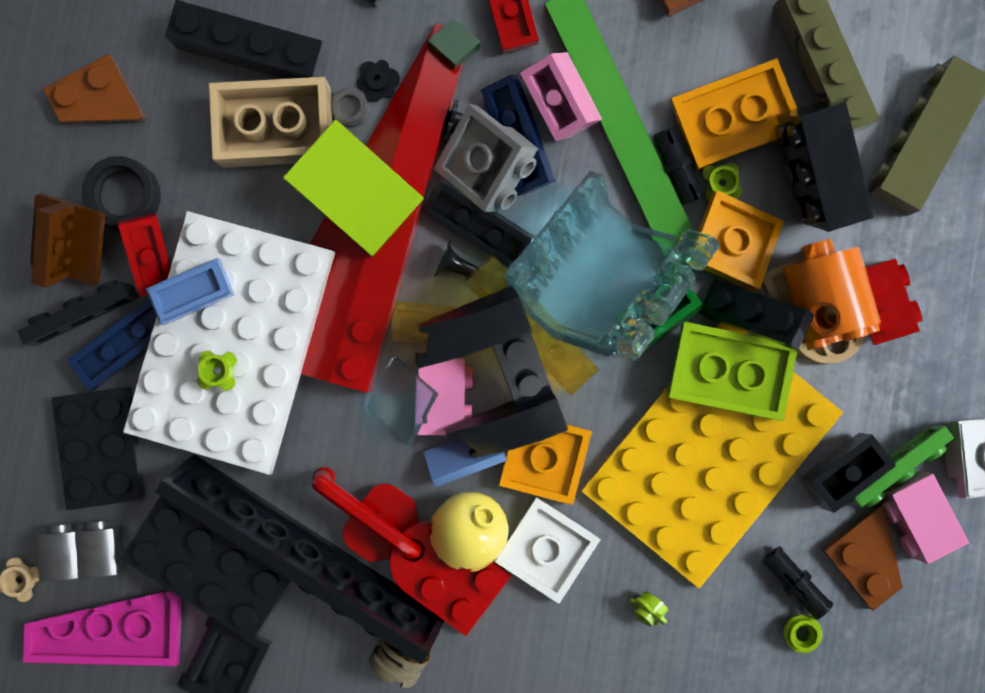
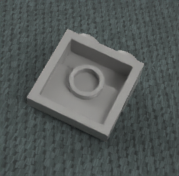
[433,104,538,212]

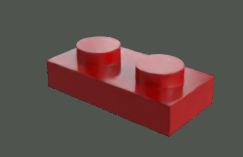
[488,0,539,54]
[118,213,171,297]

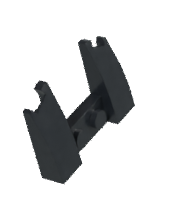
[415,285,568,458]

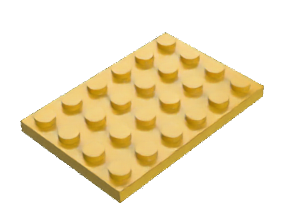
[581,322,844,589]

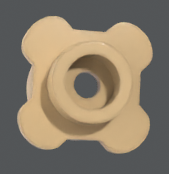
[0,557,39,602]

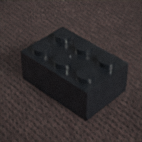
[775,101,874,232]

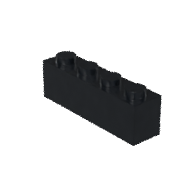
[165,0,329,79]

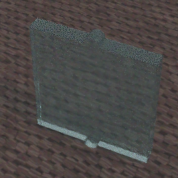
[365,356,439,446]

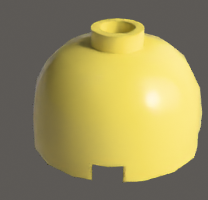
[430,492,509,572]

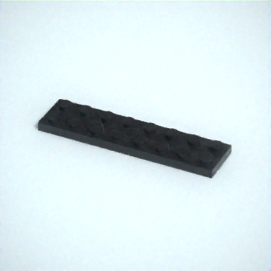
[155,454,444,664]

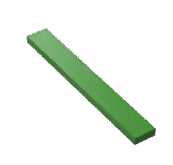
[544,0,696,275]

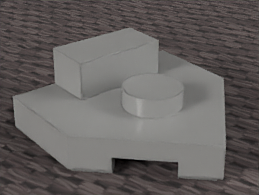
[945,418,985,499]

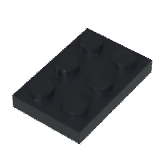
[52,387,146,510]

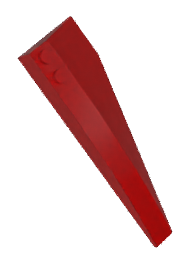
[301,23,464,393]

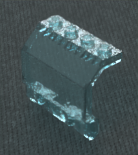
[505,171,720,361]

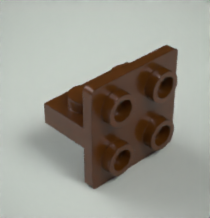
[30,193,105,287]

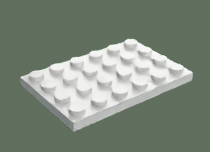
[123,211,335,475]

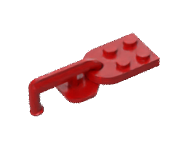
[312,467,512,636]

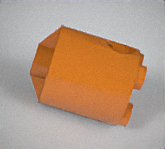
[782,238,881,350]

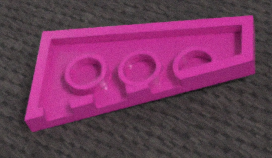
[23,590,182,666]

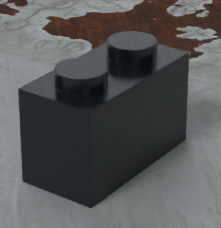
[799,433,896,513]

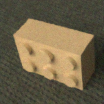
[209,77,333,168]

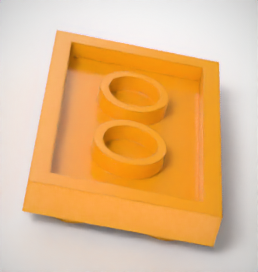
[669,58,797,171]

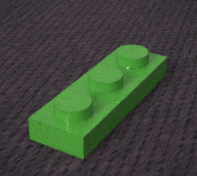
[850,425,954,507]

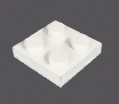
[495,496,601,604]

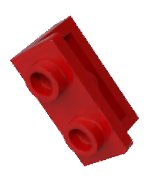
[866,258,923,345]

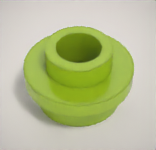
[783,614,822,653]

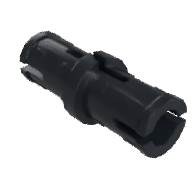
[653,126,705,205]
[762,546,833,620]

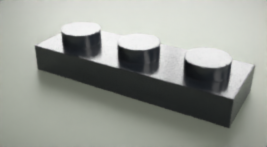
[421,177,538,272]
[698,279,814,351]
[17,280,139,346]

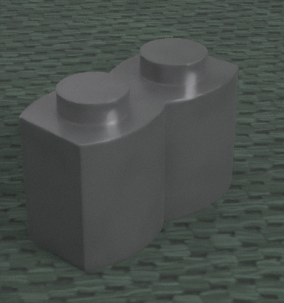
[36,520,124,582]

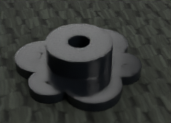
[357,60,400,102]
[442,100,463,144]

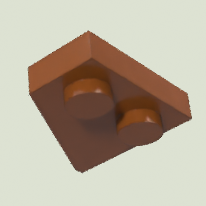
[43,54,146,125]
[821,504,903,611]

